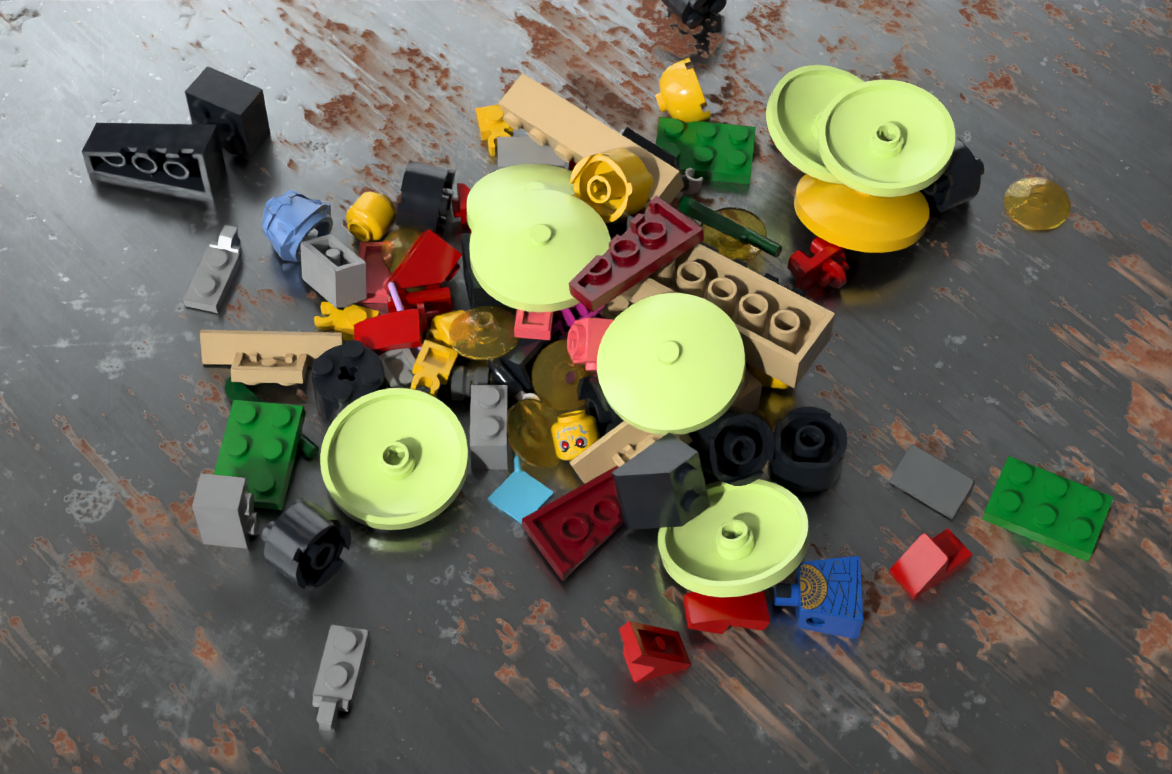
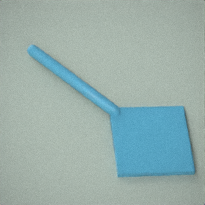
[488,412,554,524]

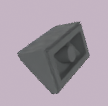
[889,444,975,520]

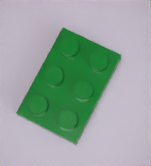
[655,117,756,184]
[213,400,306,510]
[982,456,1113,562]

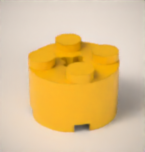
[570,147,654,223]

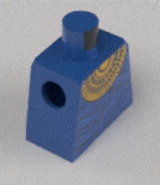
[774,556,863,639]

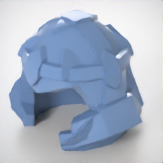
[261,190,333,262]

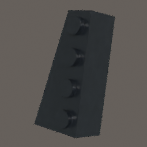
[82,123,226,198]

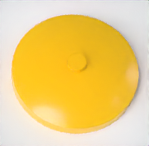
[794,174,929,253]

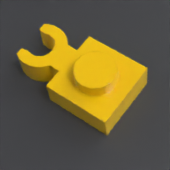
[475,104,513,156]
[314,302,380,341]
[410,340,459,398]

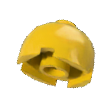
[655,57,712,123]

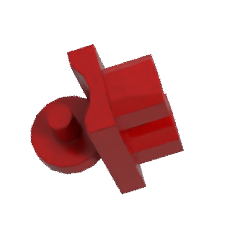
[787,236,849,292]
[386,284,452,332]

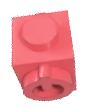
[567,317,614,372]

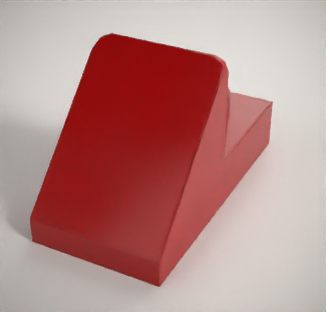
[889,528,973,600]
[619,621,691,682]

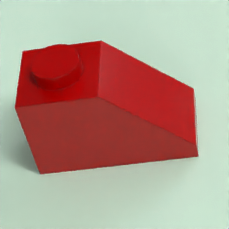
[382,229,463,292]

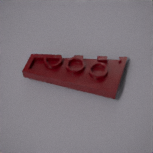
[568,195,704,312]
[522,466,625,582]

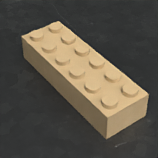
[619,243,835,388]

